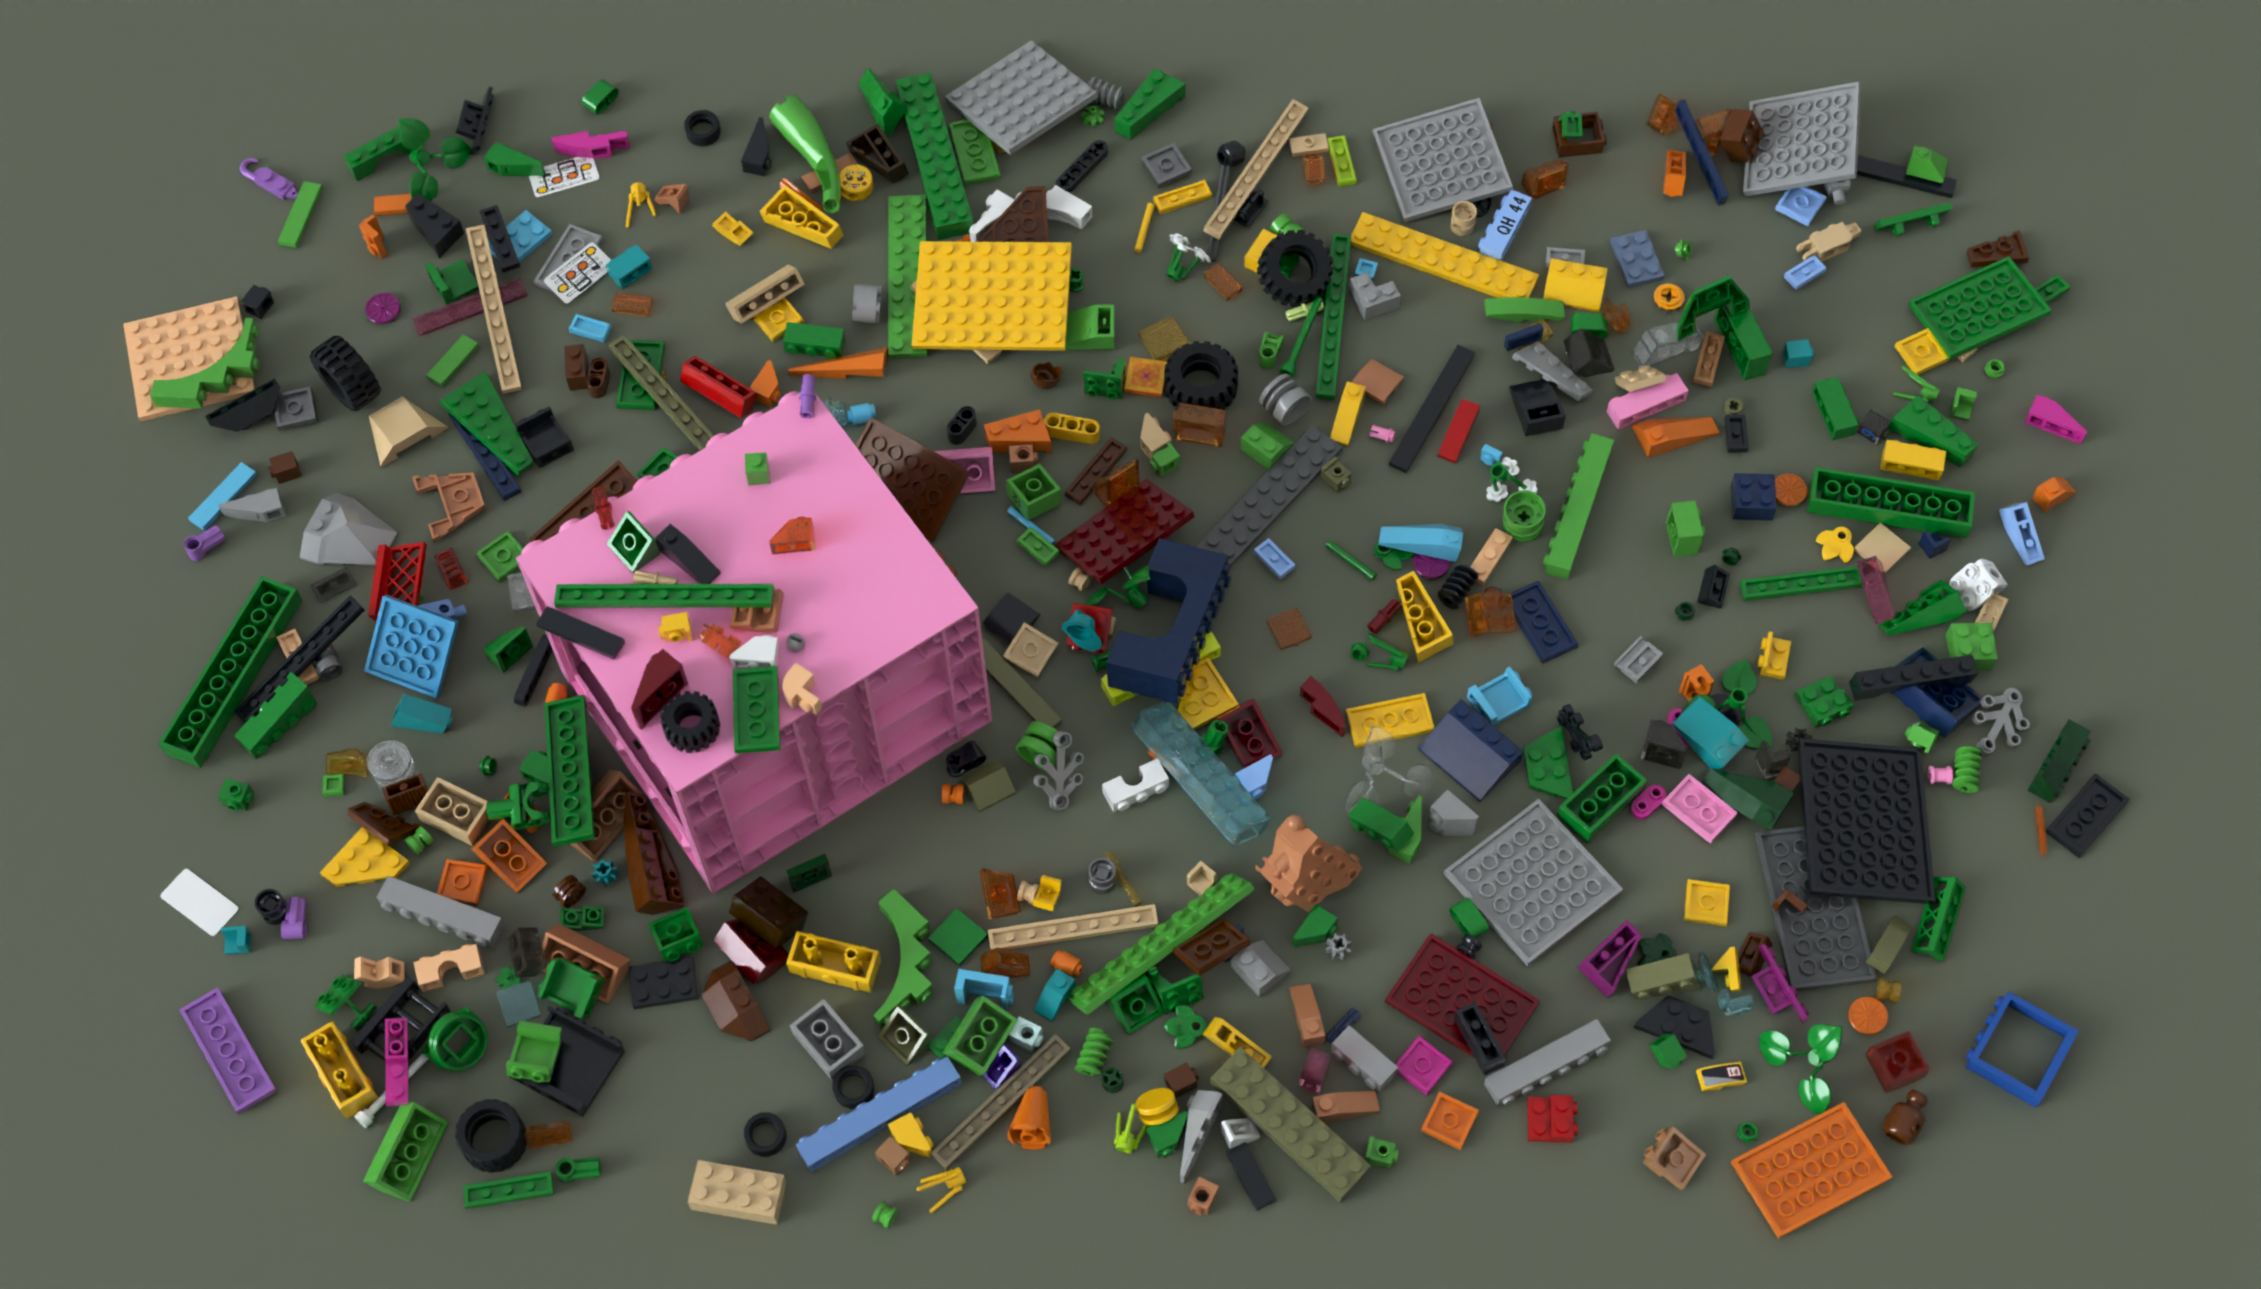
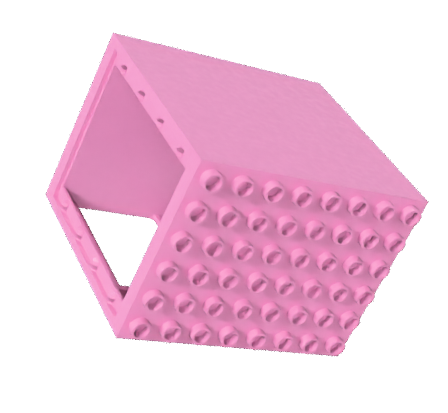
[516,391,992,895]

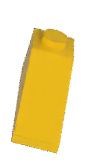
[1330,382,1366,446]
[1202,1017,1272,1068]

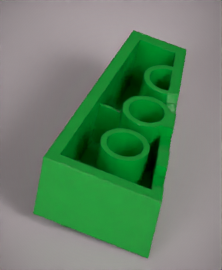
[1115,68,1186,140]

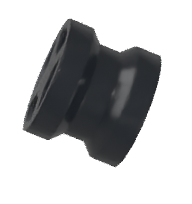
[1456,934,1482,959]

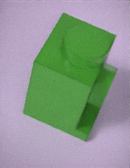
[1149,442,1180,477]
[1905,721,1941,753]
[1365,1136,1399,1169]

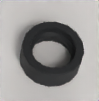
[684,110,721,146]
[832,1065,874,1109]
[744,1112,787,1157]

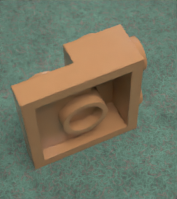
[1643,1127,1706,1190]

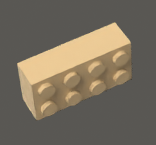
[688,1160,787,1225]

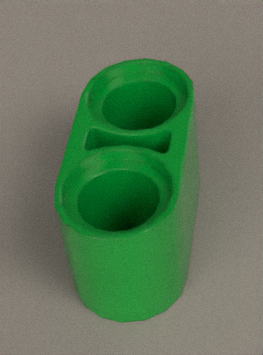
[582,79,619,115]
[1571,313,1608,339]
[1449,897,1489,938]

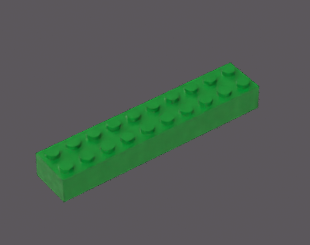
[895,72,973,240]
[158,576,302,768]

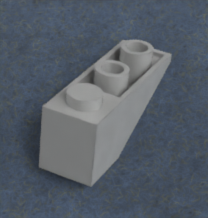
[219,488,287,522]

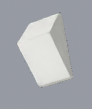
[1221,1118,1261,1150]

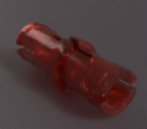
[592,486,615,530]

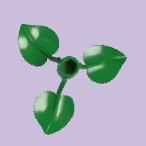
[399,118,471,201]
[1084,565,1150,609]
[1682,659,1772,749]
[1758,1024,1842,1115]

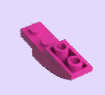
[552,131,630,158]
[385,1018,409,1106]

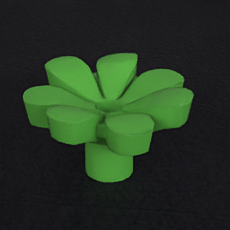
[1081,106,1105,127]

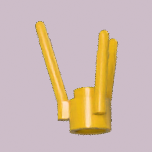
[626,182,656,228]
[917,1167,966,1213]

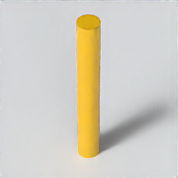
[1134,203,1155,253]

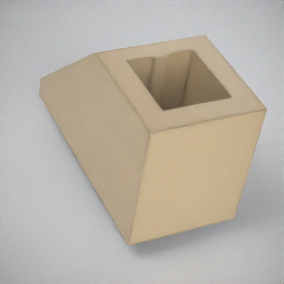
[1140,413,1172,460]

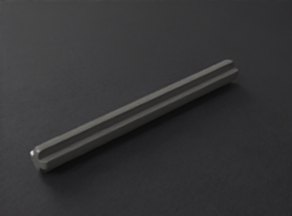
[1207,165,1231,261]

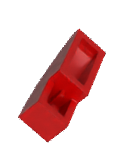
[1438,399,1480,463]

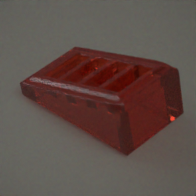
[434,548,468,590]

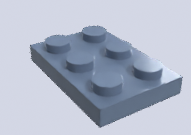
[1609,230,1665,288]

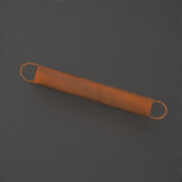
[2035,801,2048,859]

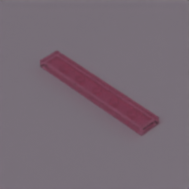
[412,278,528,336]

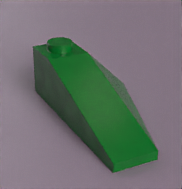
[858,68,908,138]
[1879,580,1967,636]

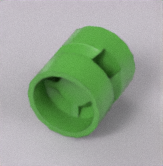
[1270,213,1305,235]

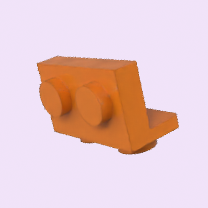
[359,214,388,259]

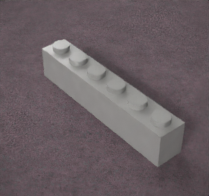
[376,876,505,947]
[1484,1019,1611,1106]

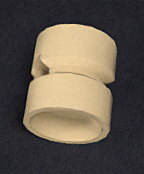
[1450,201,1477,236]

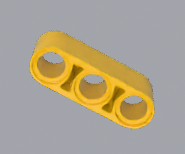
[1044,413,1100,444]

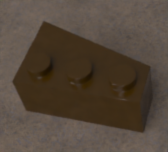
[846,123,909,184]

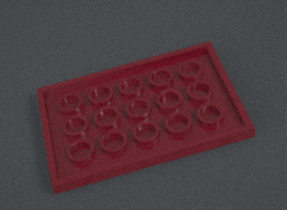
[1054,478,1195,584]
[1385,933,1540,1059]

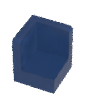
[1918,531,1951,559]

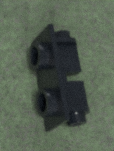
[1233,190,1269,228]

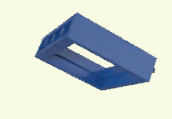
[1965,991,2079,1108]

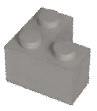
[1349,272,1401,321]

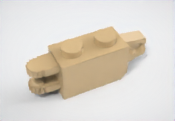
[1796,222,1861,262]

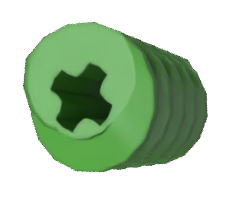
[1952,746,1982,793]
[1074,1028,1113,1076]

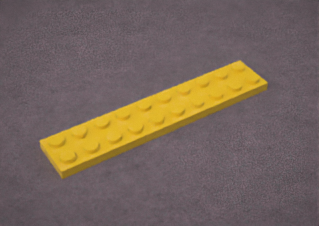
[1350,212,1539,298]

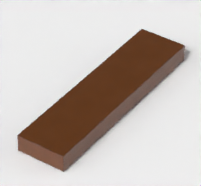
[1065,437,1127,506]

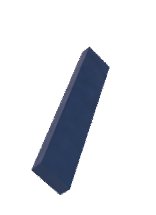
[1674,99,1729,206]
[448,413,522,501]

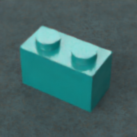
[606,244,653,290]

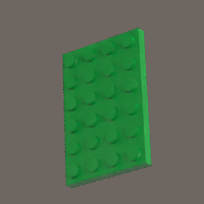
[1908,256,2052,360]

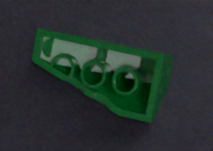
[1702,768,1794,831]

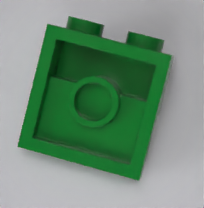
[1794,675,1854,728]
[648,907,704,962]

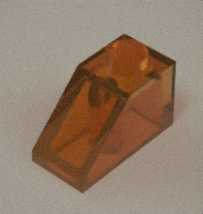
[1301,153,1325,185]
[769,516,816,555]
[980,947,1030,978]

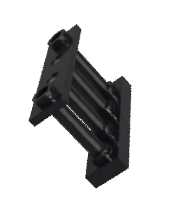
[351,976,451,1061]

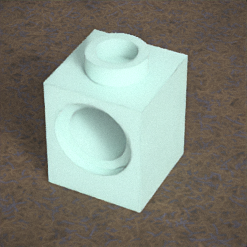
[1009,1017,1044,1053]

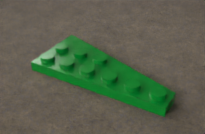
[440,371,533,476]

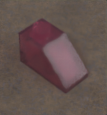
[1299,1048,1331,1093]

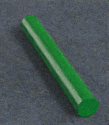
[1325,540,1377,580]

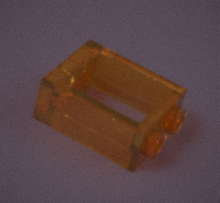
[1173,403,1226,447]

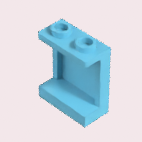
[1467,666,1532,726]
[954,969,1014,1011]

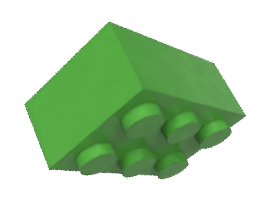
[942,996,1018,1077]

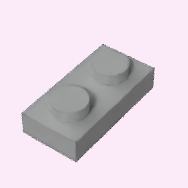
[1545,247,1585,267]

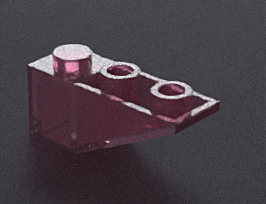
[1857,556,1896,624]

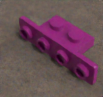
[1751,944,1809,1024]

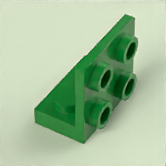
[424,259,479,305]
[1083,358,1126,399]

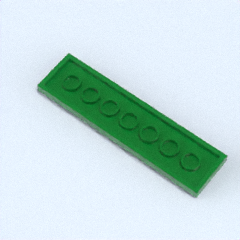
[544,695,595,847]

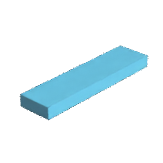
[188,462,257,531]

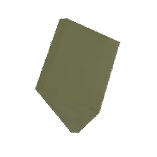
[960,759,1016,812]
[878,1005,931,1066]

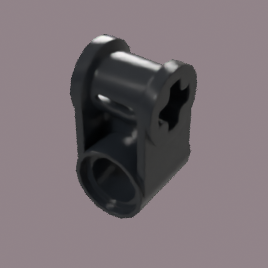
[946,741,986,777]

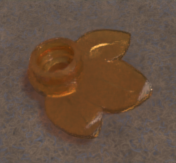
[1602,299,1631,333]

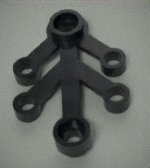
[1557,704,1603,761]

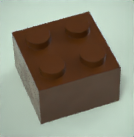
[1719,109,1764,163]

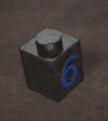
[1857,410,1891,445]

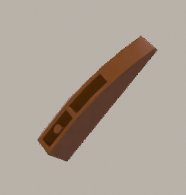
[624,792,685,915]

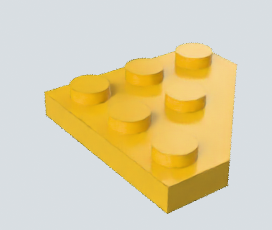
[1175,657,1239,735]
[320,827,410,887]

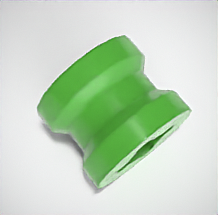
[872,1201,899,1229]

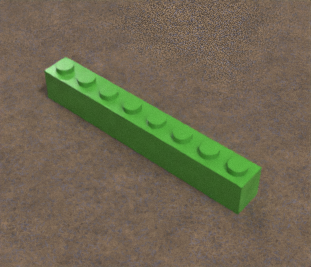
[1543,433,1614,580]

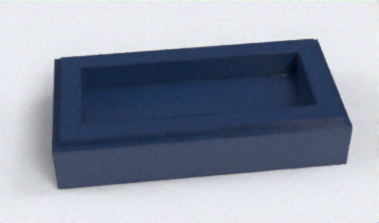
[1504,323,1544,351]

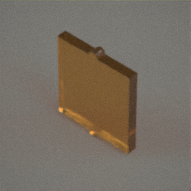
[1267,608,1312,650]

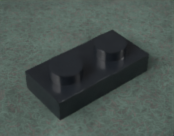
[1724,415,1749,453]

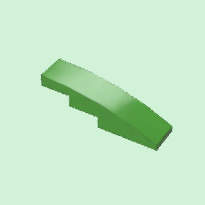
[1485,297,1565,323]

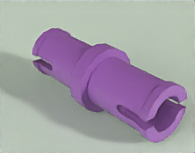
[799,374,816,418]

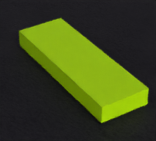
[1327,135,1357,187]

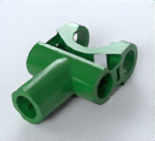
[486,782,551,830]

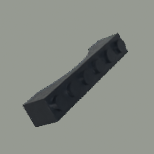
[1849,655,1979,701]

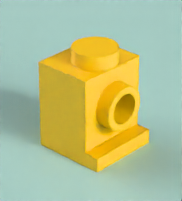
[658,612,693,642]

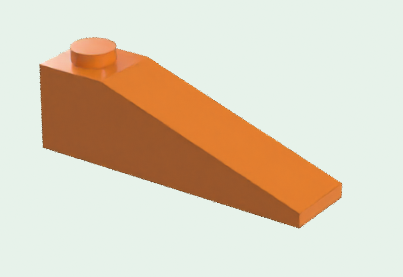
[1632,417,1720,458]

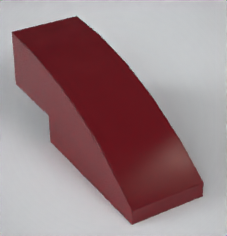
[1300,676,1346,737]

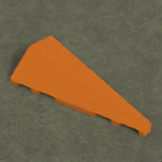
[788,347,888,379]

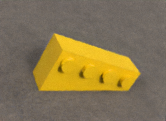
[1396,571,1454,663]

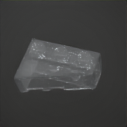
[1632,322,1704,367]

